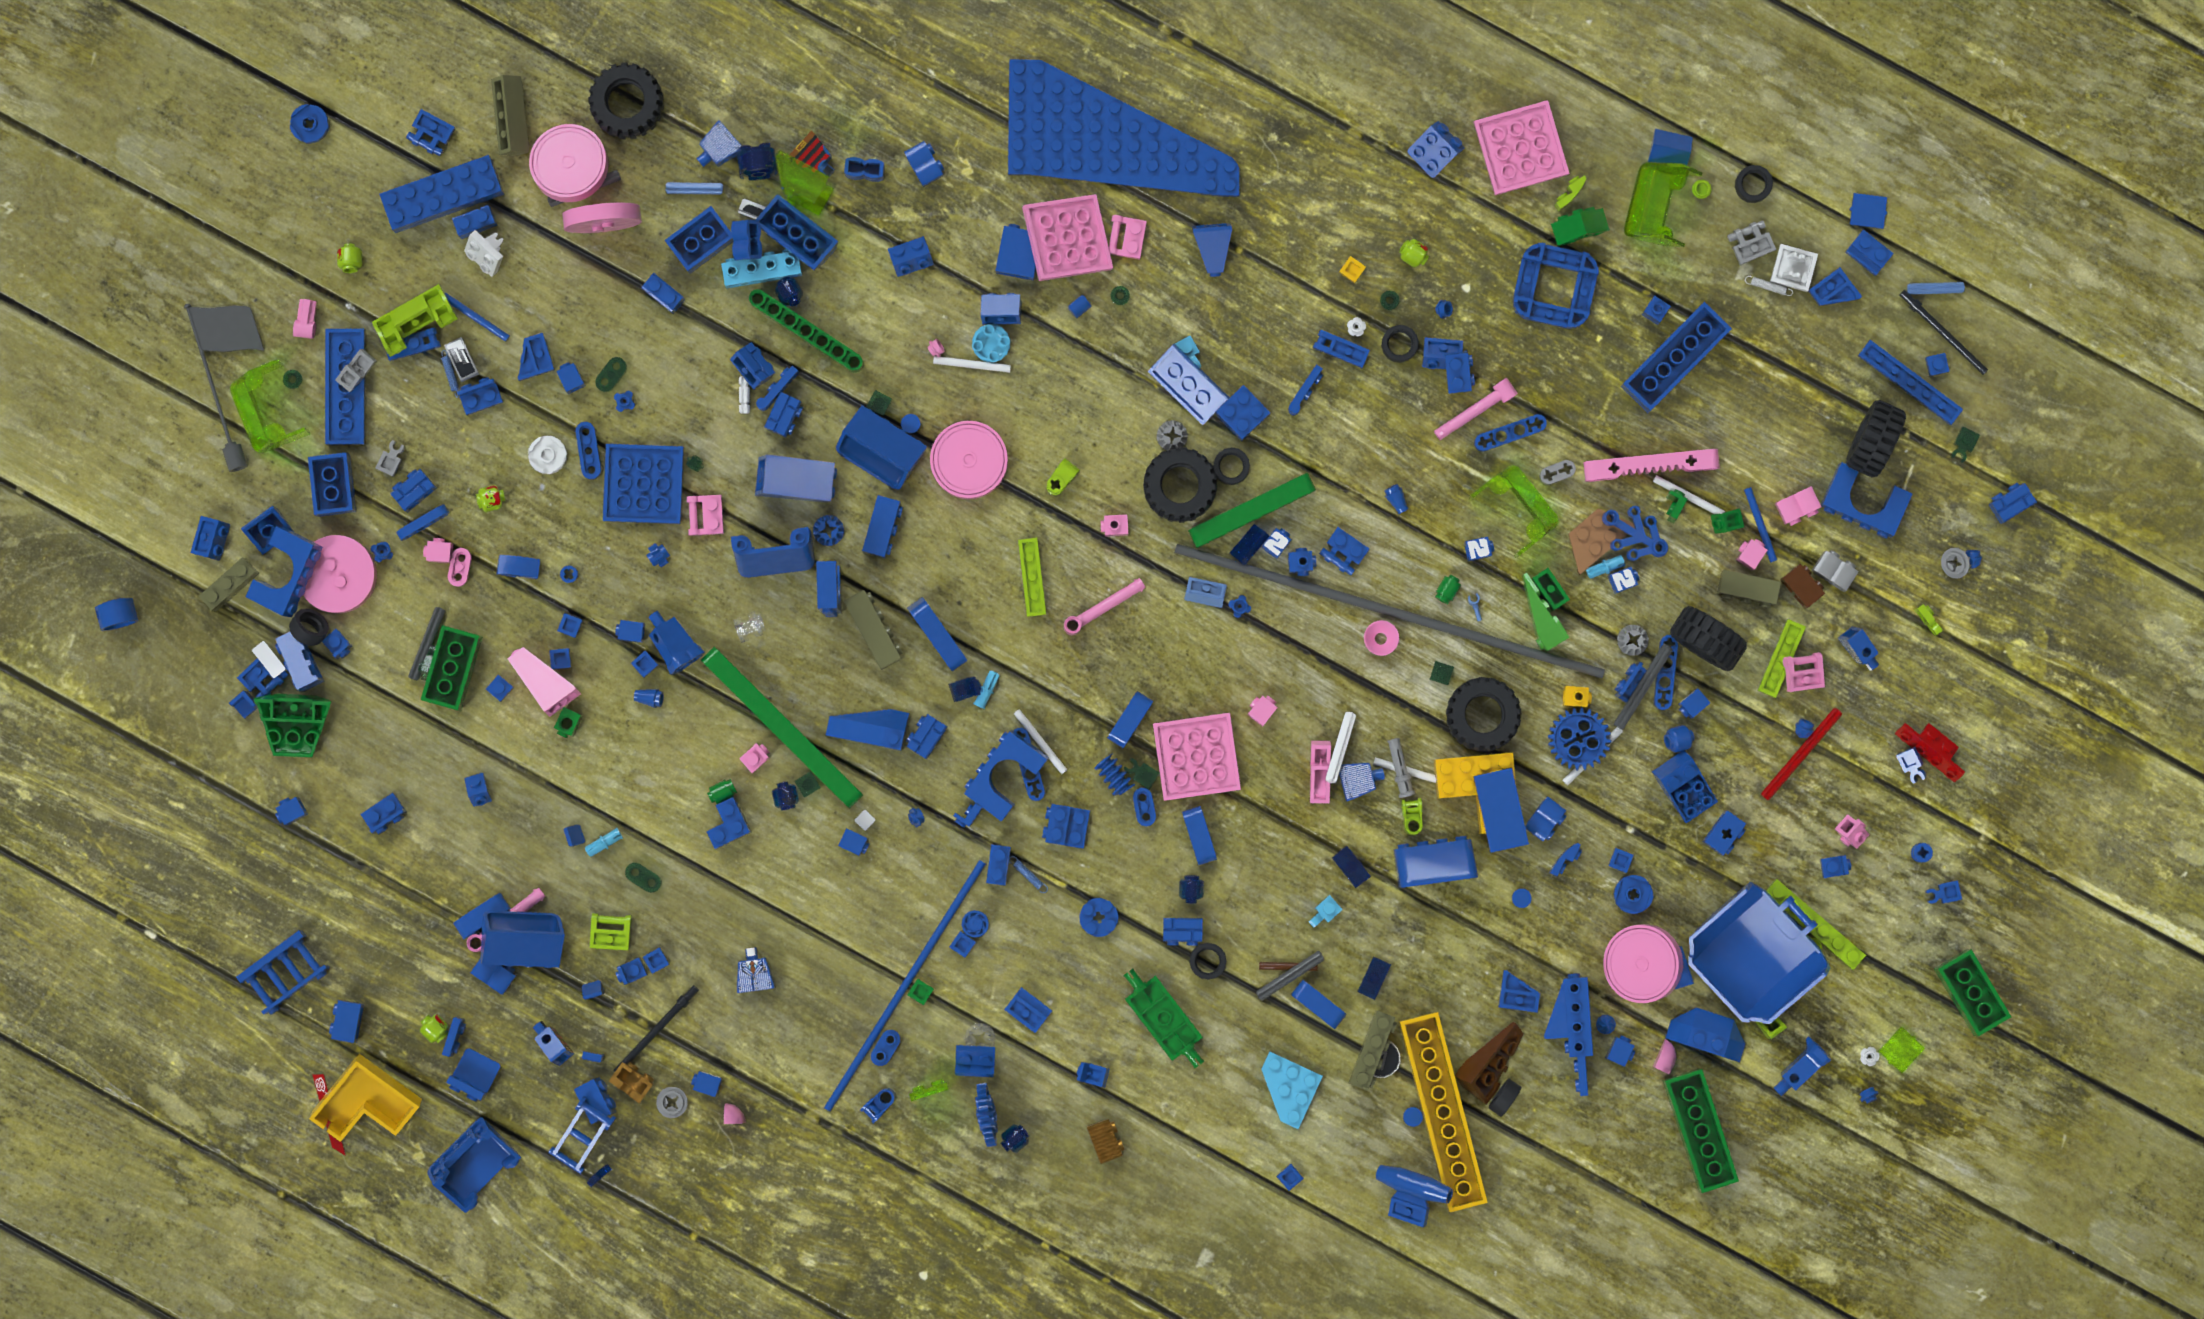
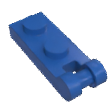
[386,328,441,361]
[1312,330,1370,368]
[1288,364,1323,416]
[756,366,799,411]

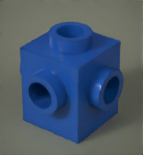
[1288,548,1316,576]

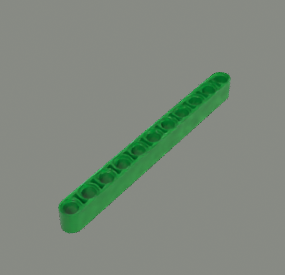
[701,646,863,809]

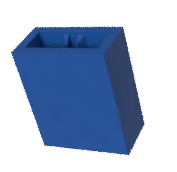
[995,224,1036,281]

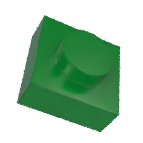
[907,978,934,1005]

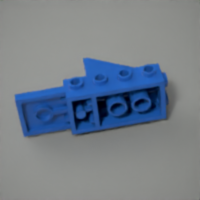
[1544,973,1593,1096]

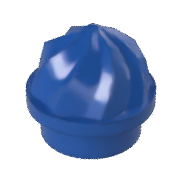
[1966,550,1982,569]
[1795,719,1814,738]
[1596,1015,1616,1034]

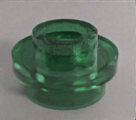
[1111,286,1130,305]
[1380,291,1399,310]
[283,370,302,389]
[686,455,704,472]

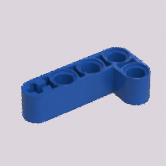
[907,597,968,671]

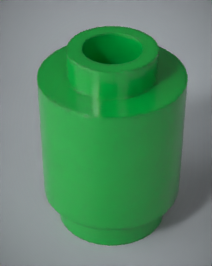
[1435,575,1461,605]
[707,779,737,804]

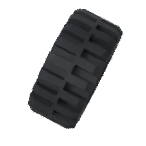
[588,62,664,140]
[1846,400,1906,478]
[1143,447,1217,523]
[1670,606,1747,672]
[1446,677,1522,752]

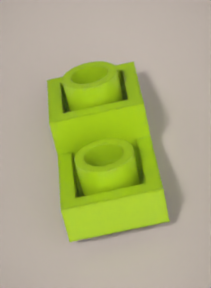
[1555,175,1587,212]

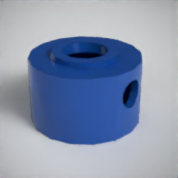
[95,598,138,631]

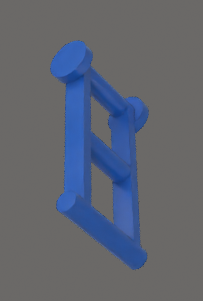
[548,1096,616,1175]

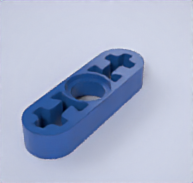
[396,504,450,541]

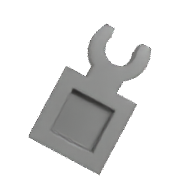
[375,440,405,477]

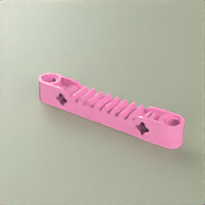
[1583,449,1720,482]

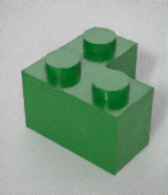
[1551,207,1610,246]

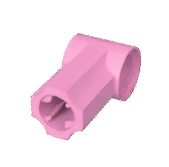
[293,299,317,339]

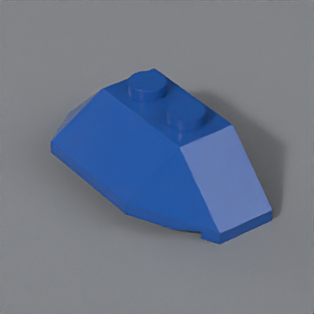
[1665,1007,1745,1063]

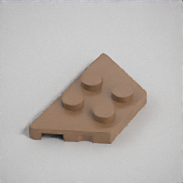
[1568,509,1635,575]

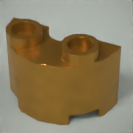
[609,1062,654,1104]

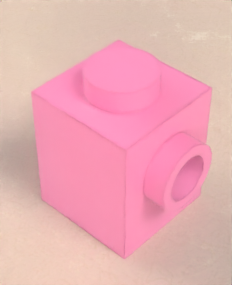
[1100,515,1128,537]
[423,538,454,563]
[1736,539,1767,570]
[1247,695,1278,727]

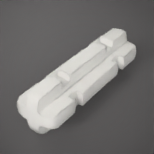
[739,376,750,414]

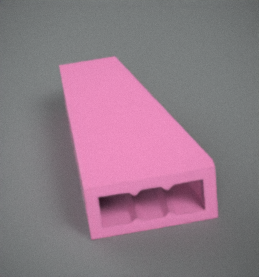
[507,647,581,717]

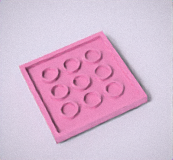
[1473,100,1570,196]
[1022,194,1113,281]
[1153,713,1241,801]

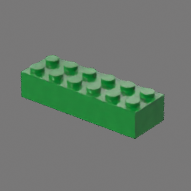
[1662,1068,1739,1193]

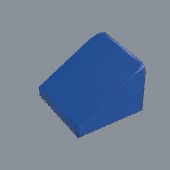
[563,825,585,847]
[582,980,604,1000]

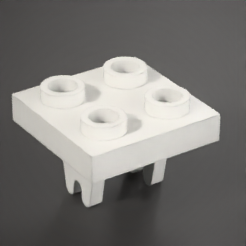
[464,230,503,277]
[1770,244,1818,292]

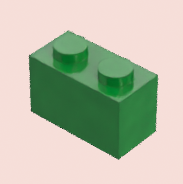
[1532,568,1570,612]

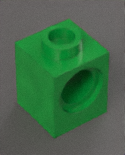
[554,707,583,738]

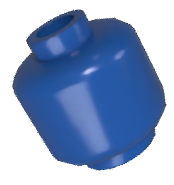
[1664,725,1694,753]

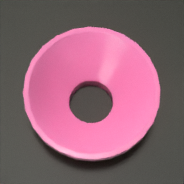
[1364,620,1399,656]

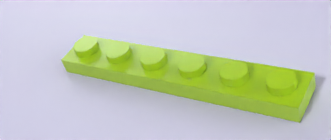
[1766,879,1866,970]

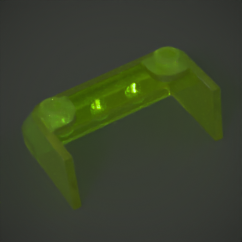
[775,150,834,216]
[1624,162,1703,247]
[230,359,311,453]
[1469,465,1559,558]

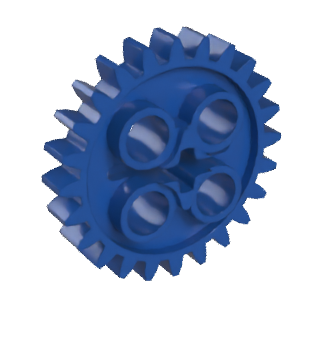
[1548,708,1611,771]
[975,1083,998,1147]

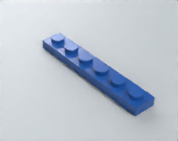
[1858,340,1963,425]

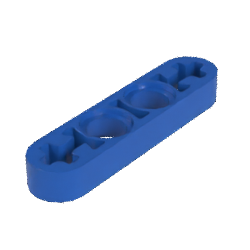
[1474,414,1547,452]
[1653,635,1678,710]
[1014,728,1045,801]

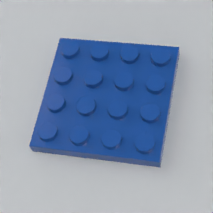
[603,444,684,524]

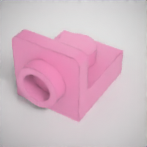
[739,743,770,773]

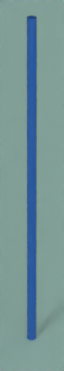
[824,860,986,1112]

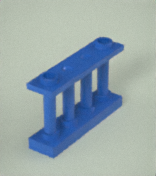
[236,930,330,1015]

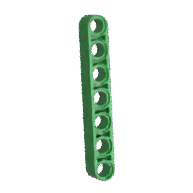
[749,289,864,373]
[1188,473,1316,548]

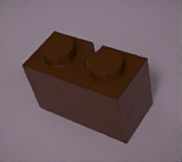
[1780,564,1825,609]

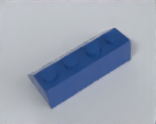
[756,194,838,271]

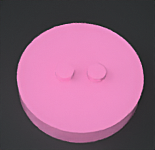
[529,124,608,202]
[562,203,642,233]
[930,421,1008,499]
[303,535,377,614]
[1603,924,1683,1003]

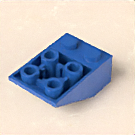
[1652,751,1718,823]

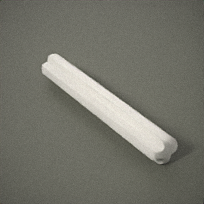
[1325,712,1356,783]

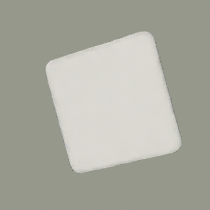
[855,810,875,831]

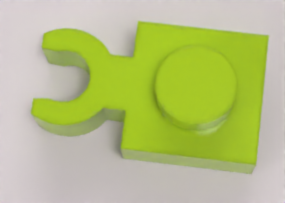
[1914,604,1943,636]

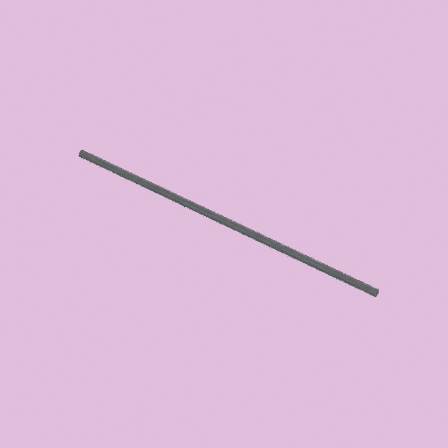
[1174,544,1605,678]

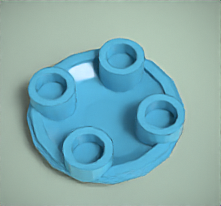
[972,324,1010,362]

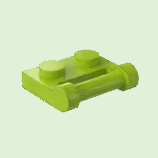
[589,913,632,950]

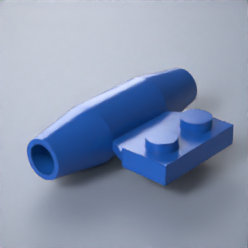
[1376,1165,1453,1227]

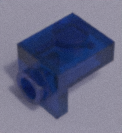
[948,676,981,702]

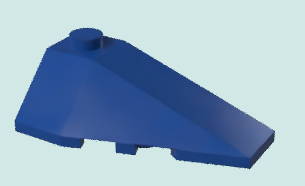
[826,709,910,751]

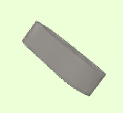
[1539,460,1576,485]

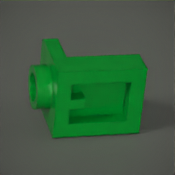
[1711,508,1744,534]

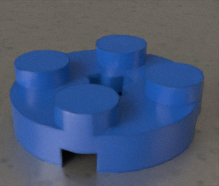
[290,104,330,144]
[1613,875,1653,914]
[1079,898,1118,937]

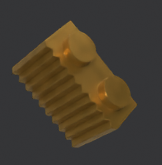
[1087,1118,1125,1164]

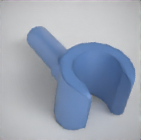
[1468,593,1482,621]

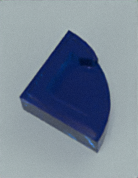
[587,1164,612,1187]

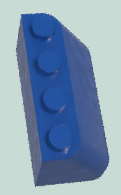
[836,405,927,490]
[1394,836,1478,888]
[480,911,565,968]

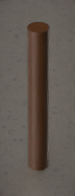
[1259,962,1318,971]

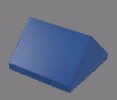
[1647,129,1693,175]
[241,506,294,555]

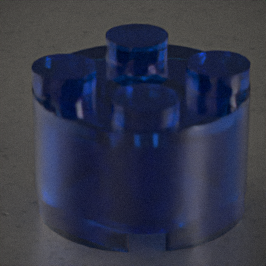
[737,143,778,181]

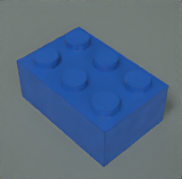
[665,206,734,274]
[308,453,357,517]

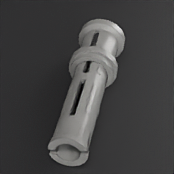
[1387,738,1416,798]

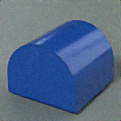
[1067,295,1092,319]

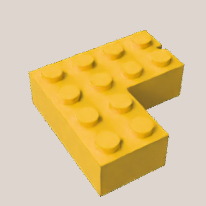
[1433,753,1516,834]
[309,1053,422,1142]

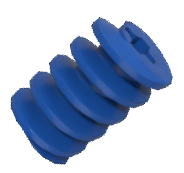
[1094,753,1135,796]

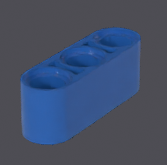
[1107,691,1153,748]
[1182,806,1217,865]
[453,893,511,940]
[1291,979,1347,1029]

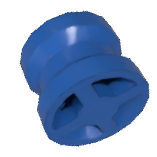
[1911,843,1933,863]

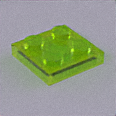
[909,1079,950,1101]

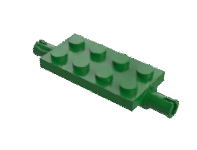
[1123,968,1204,1069]

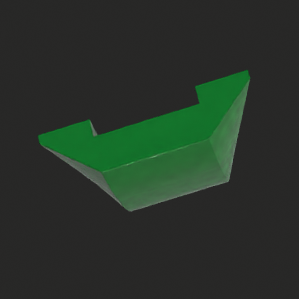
[254,694,332,757]

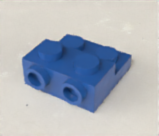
[1042,804,1090,849]

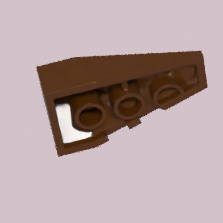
[1455,1022,1524,1105]

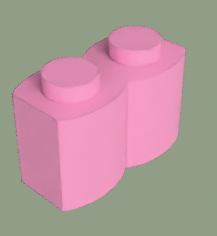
[1775,486,1821,526]

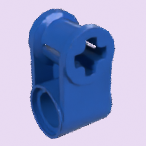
[860,1088,896,1124]

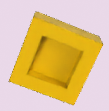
[1339,256,1366,283]

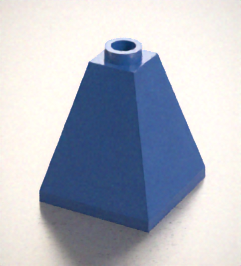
[1192,223,1232,277]

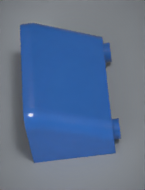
[731,527,815,578]
[427,1118,521,1213]

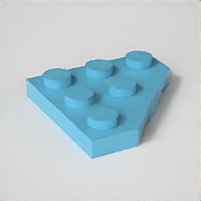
[1261,1051,1323,1129]

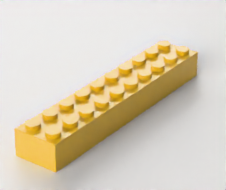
[1399,1012,1488,1212]

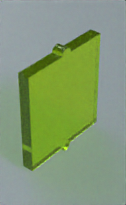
[1878,1026,1925,1073]

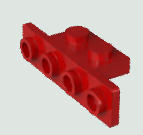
[1895,723,1965,782]

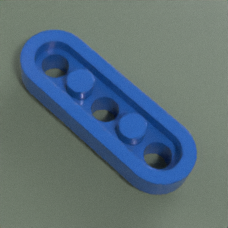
[575,422,602,480]

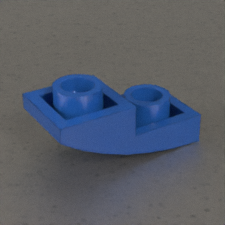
[496,555,540,579]
[1549,843,1582,876]

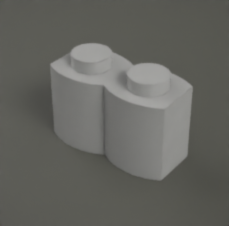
[1811,550,1859,592]

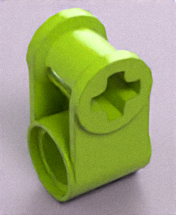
[1046,458,1080,496]
[1401,798,1423,836]

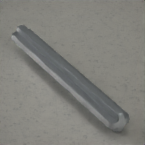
[1614,644,1673,729]

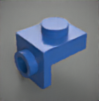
[464,773,492,807]
[1077,1062,1110,1088]

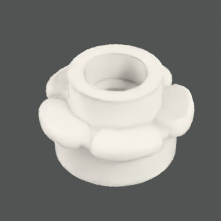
[1347,317,1366,336]
[1860,1047,1879,1066]

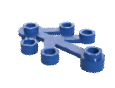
[1602,506,1668,561]

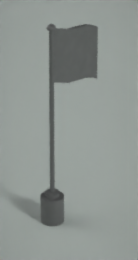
[184,304,264,472]

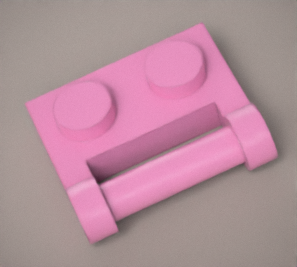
[1109,215,1147,260]
[686,495,724,536]
[1783,652,1825,692]

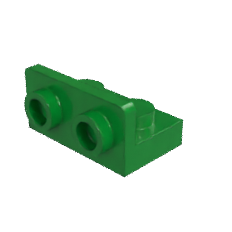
[1666,489,1687,524]

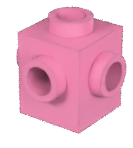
[1835,814,1870,849]

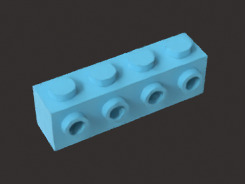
[721,249,802,289]

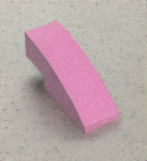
[1310,741,1331,803]

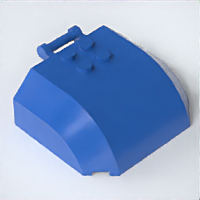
[1688,881,1831,1024]

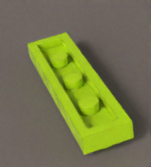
[1018,538,1046,617]
[1757,619,1806,698]

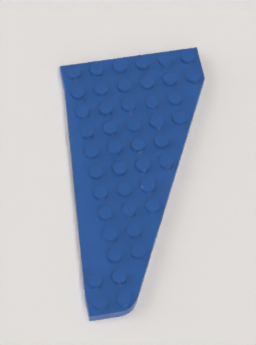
[1008,59,1239,197]

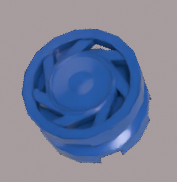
[961,910,989,938]

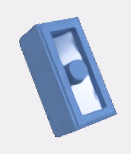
[1184,577,1227,608]

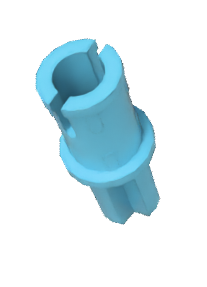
[1586,555,1625,579]
[973,671,1000,709]
[585,828,623,857]

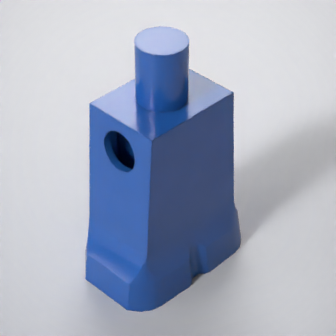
[648,611,705,675]
[1774,1036,1832,1096]

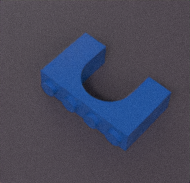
[1821,462,1912,539]
[246,526,323,617]
[816,561,842,617]
[964,730,1049,821]

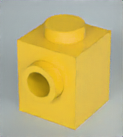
[1562,686,1592,708]

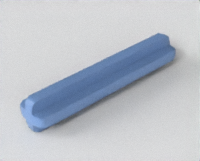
[666,182,723,195]
[1907,282,1965,295]

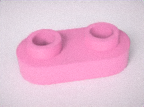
[448,548,472,587]

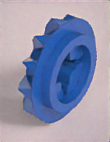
[813,515,844,546]

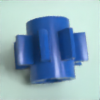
[646,543,670,568]

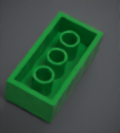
[421,625,483,711]
[1934,949,2012,1037]

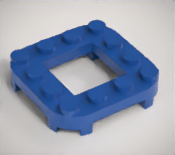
[1513,243,1599,329]

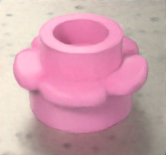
[928,339,945,357]

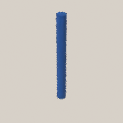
[445,293,510,342]
[1744,487,1777,563]

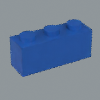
[862,495,903,558]

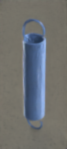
[441,350,459,398]
[1009,856,1048,893]

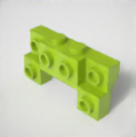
[372,284,458,357]

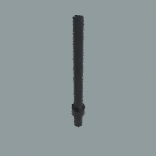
[1899,290,1988,375]
[613,985,699,1072]

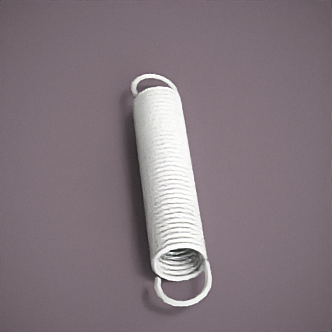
[1745,276,1793,296]

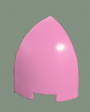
[1653,1039,1677,1075]
[724,1103,746,1124]

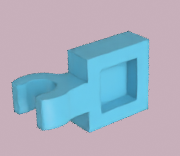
[1175,336,1201,368]
[1309,895,1343,927]

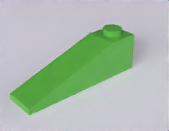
[1522,573,1570,652]

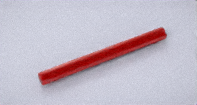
[1761,708,1842,800]

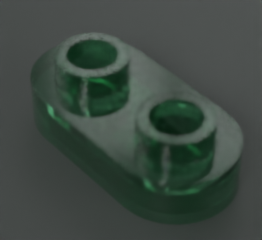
[595,357,627,392]
[625,863,662,893]

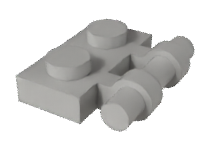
[1727,220,1776,265]

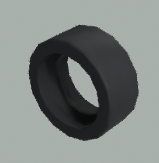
[1735,165,1773,203]
[1381,325,1419,363]
[1213,447,1250,485]
[289,608,329,646]
[1189,943,1227,980]
[1488,1079,1522,1117]

